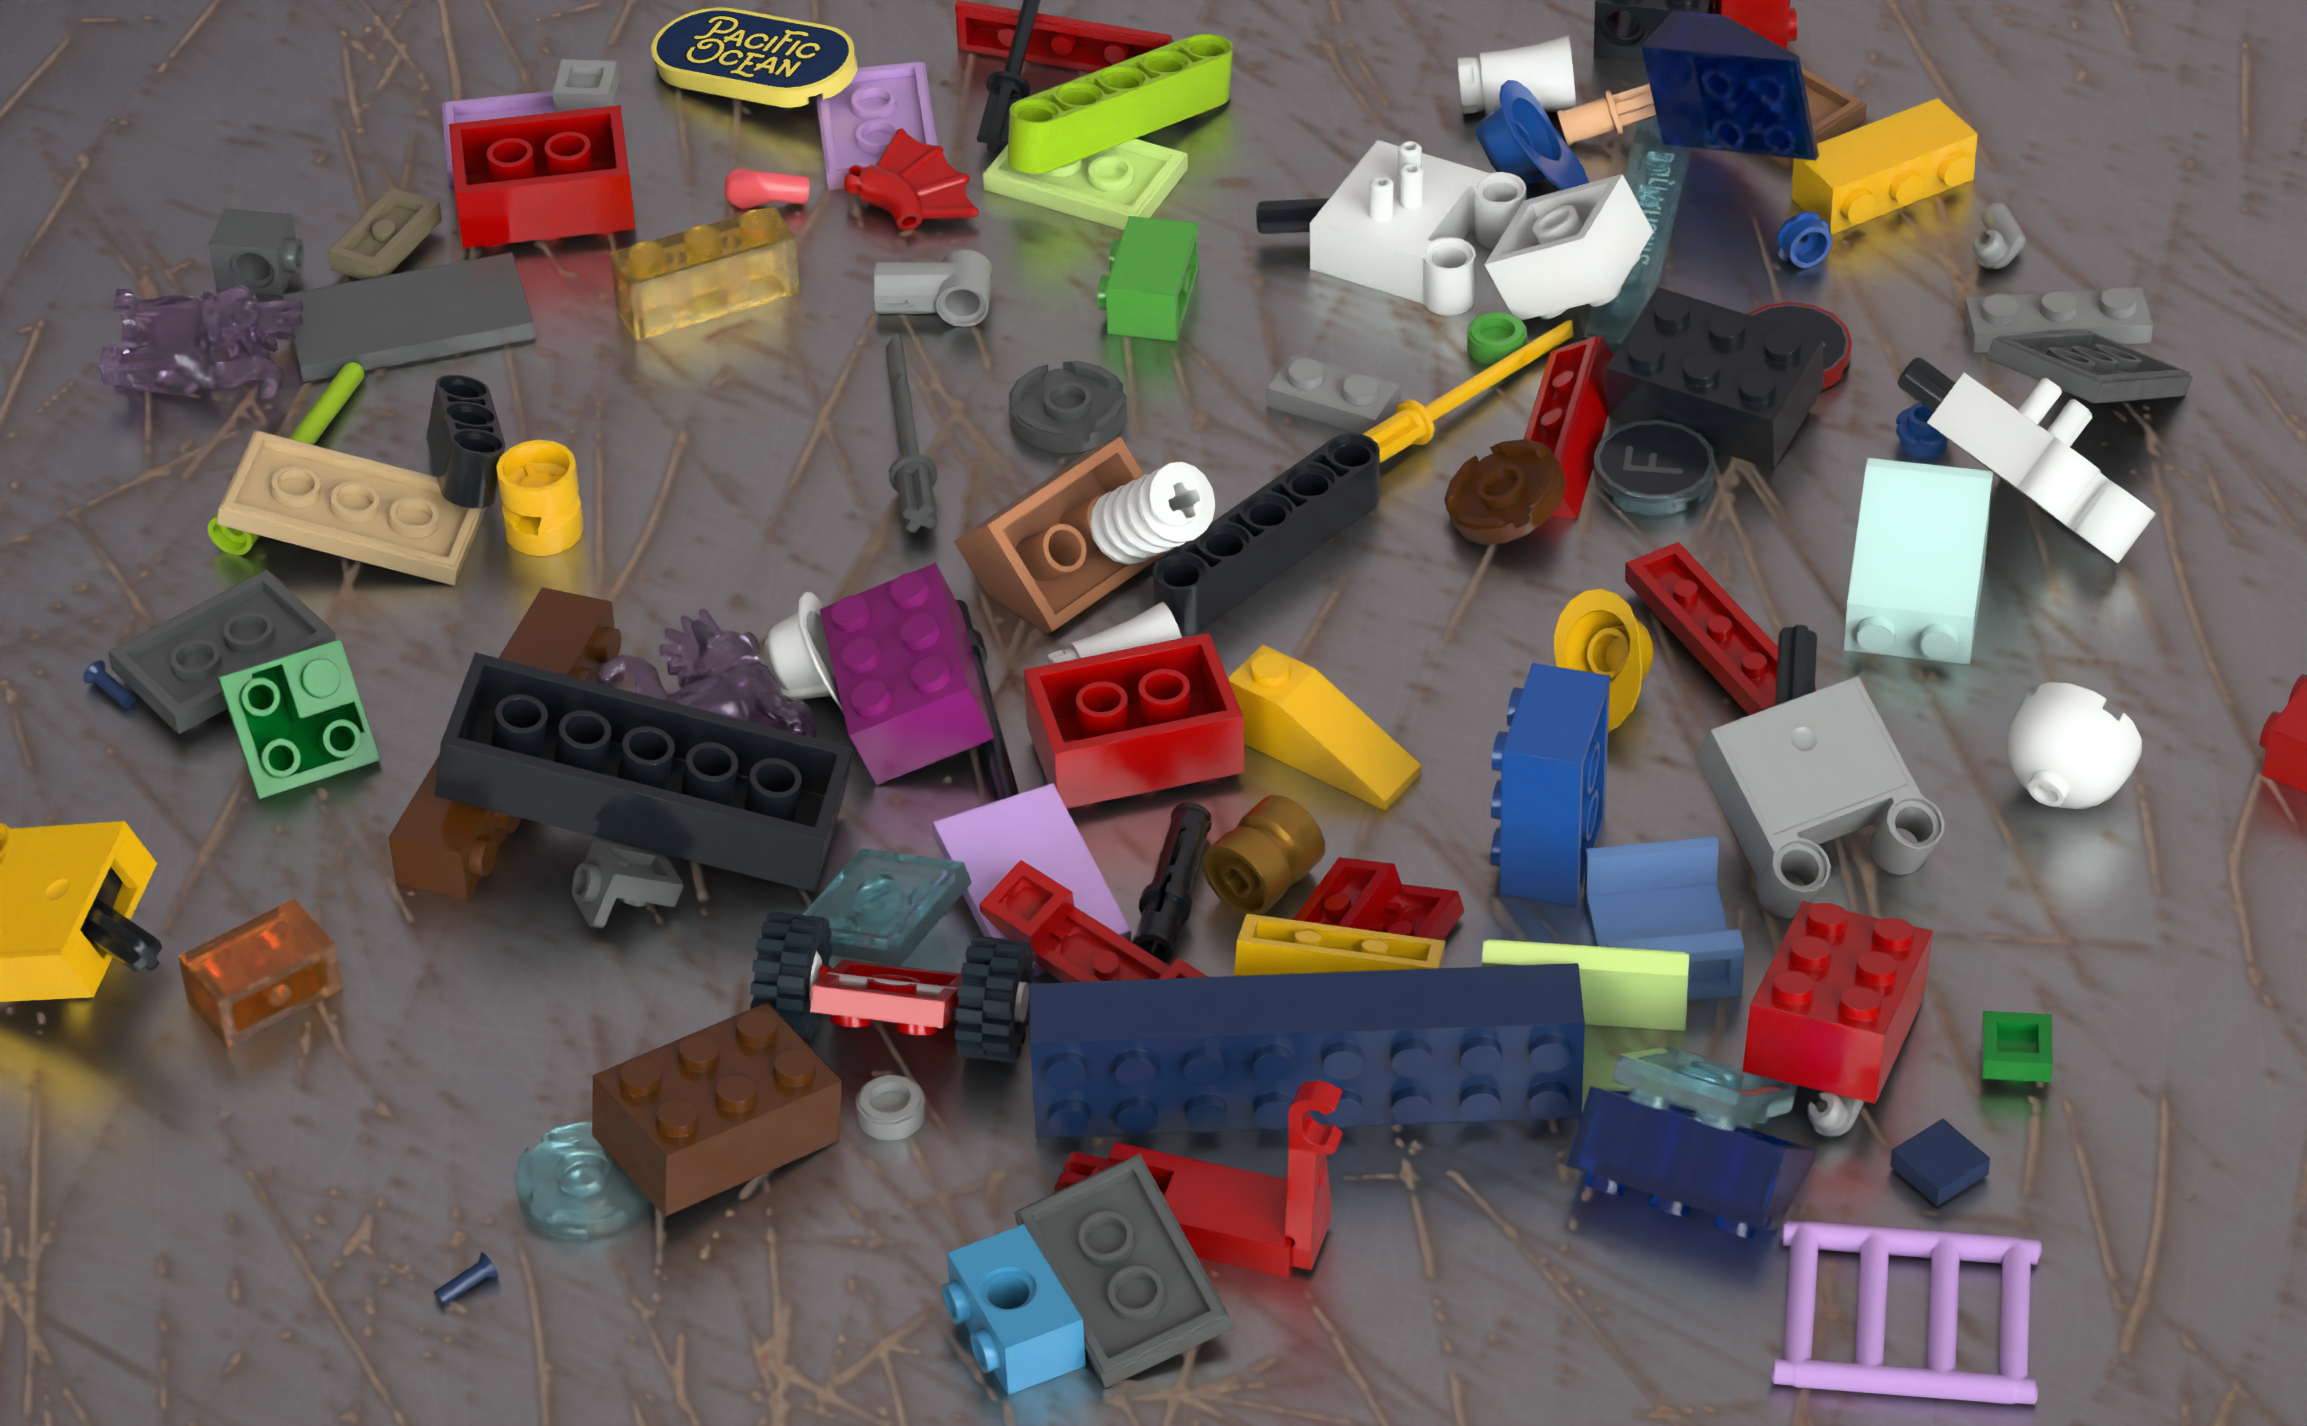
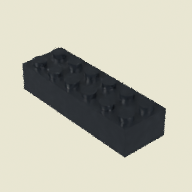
[435,652,853,892]

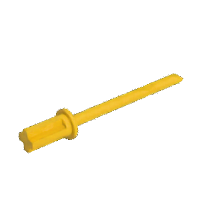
[1363,320,1574,463]

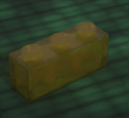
[610,205,800,341]

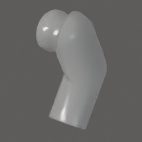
[1973,203,2026,270]
[1807,1091,1864,1137]

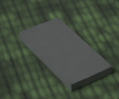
[282,252,535,382]
[1986,331,2193,403]

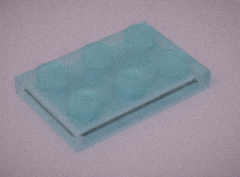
[1611,1046,1798,1131]

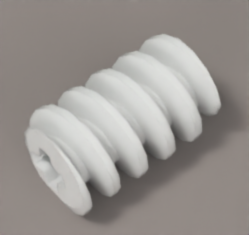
[1090,462,1215,565]

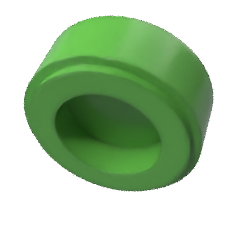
[1467,312,1527,366]

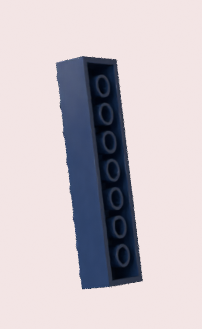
[1029,963,1585,1138]

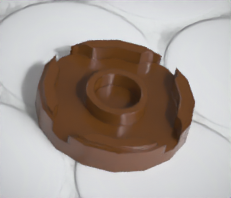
[1444,439,1566,545]

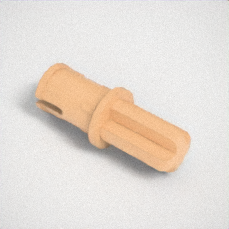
[1557,80,1673,146]

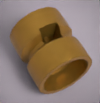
[1203,795,1325,915]

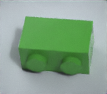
[1097,216,1199,341]

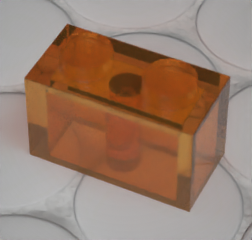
[178,899,343,1048]

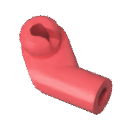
[724,168,809,209]

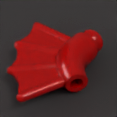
[844,128,979,231]

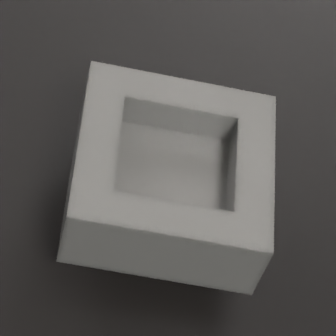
[552,59,619,111]

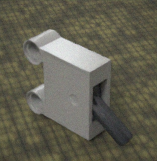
[1695,625,1945,919]

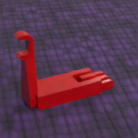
[1052,1081,1343,1278]

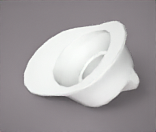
[764,592,843,712]

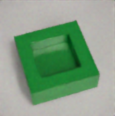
[1981,1011,2053,1082]

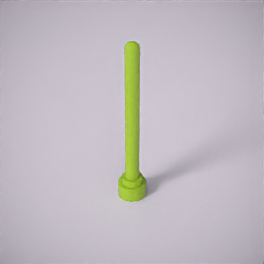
[208,362,364,555]

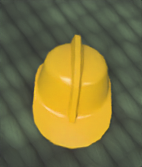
[1554,588,1654,733]

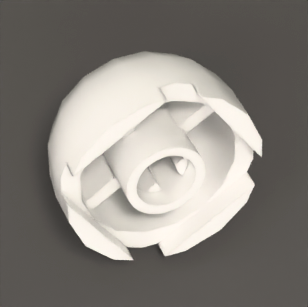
[2007,682,2142,809]

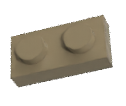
[328,187,442,280]

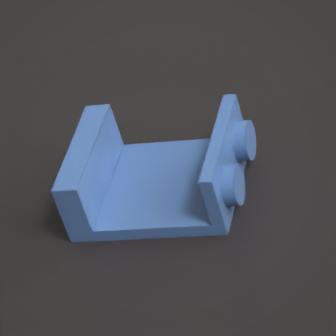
[1584,836,1745,1000]

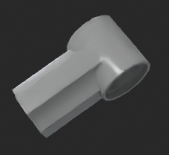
[874,249,992,327]

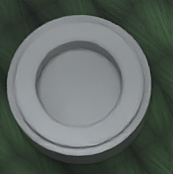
[856,1075,925,1141]

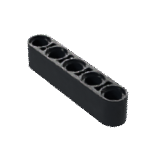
[1153,433,1380,636]

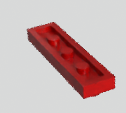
[1625,542,1816,715]

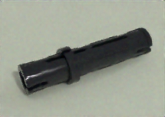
[1132,802,1212,963]

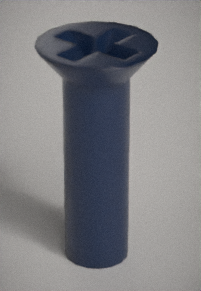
[83,660,136,709]
[434,1252,499,1306]

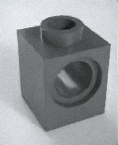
[209,209,304,296]

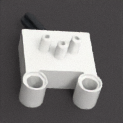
[1256,140,1526,316]
[1897,357,2156,563]

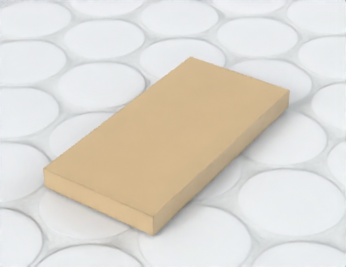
[217,430,487,586]

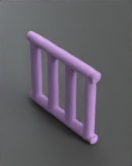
[1771,1220,2042,1405]

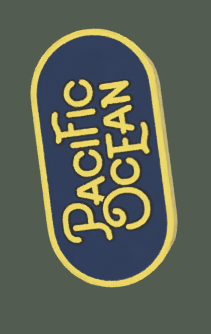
[651,7,858,108]

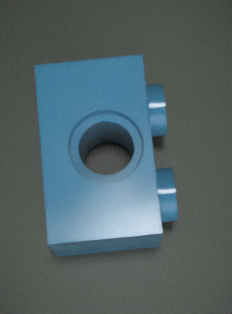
[941,1224,1086,1396]

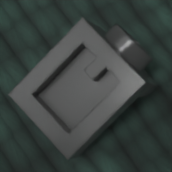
[572,839,684,928]

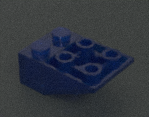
[1641,10,1819,161]

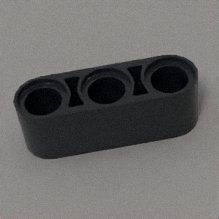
[426,375,505,508]

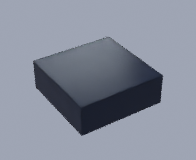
[1890,1119,1990,1206]

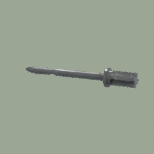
[886,334,937,533]

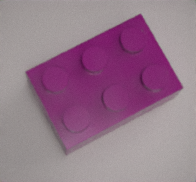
[820,563,995,785]

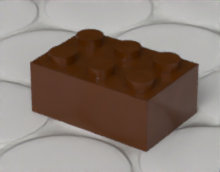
[592,1002,842,1217]

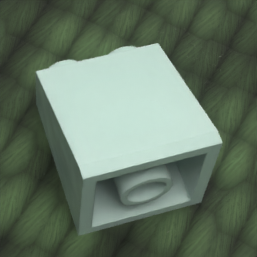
[1844,458,1993,665]

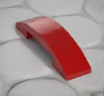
[979,860,1208,983]

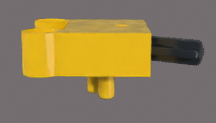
[0,821,162,1002]

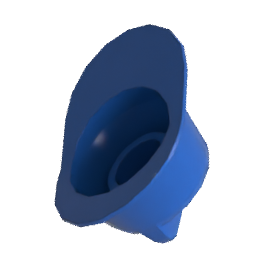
[1476,80,1589,190]

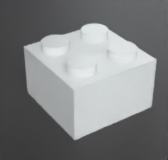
[1484,174,1654,321]

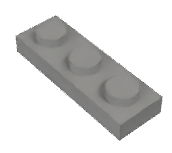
[1964,287,2153,353]

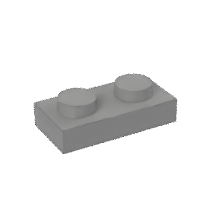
[1266,354,1401,434]

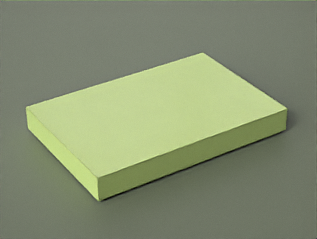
[983,139,1188,230]
[1482,939,1689,1031]

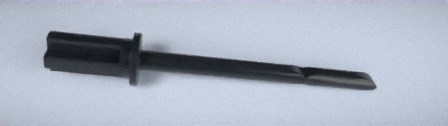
[977,0,1041,152]

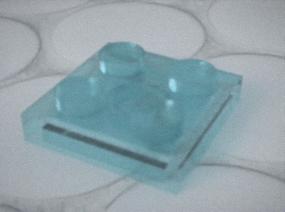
[803,848,972,966]

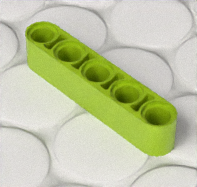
[1007,34,1233,174]

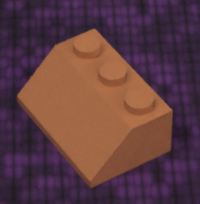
[954,436,1175,634]

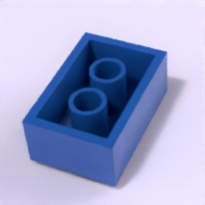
[1490,663,1610,907]

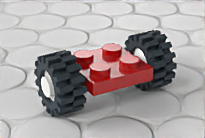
[750,911,1034,1063]

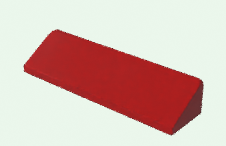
[955,0,1174,72]
[1524,335,1614,519]

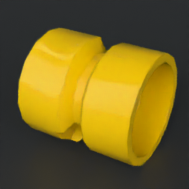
[496,440,584,556]

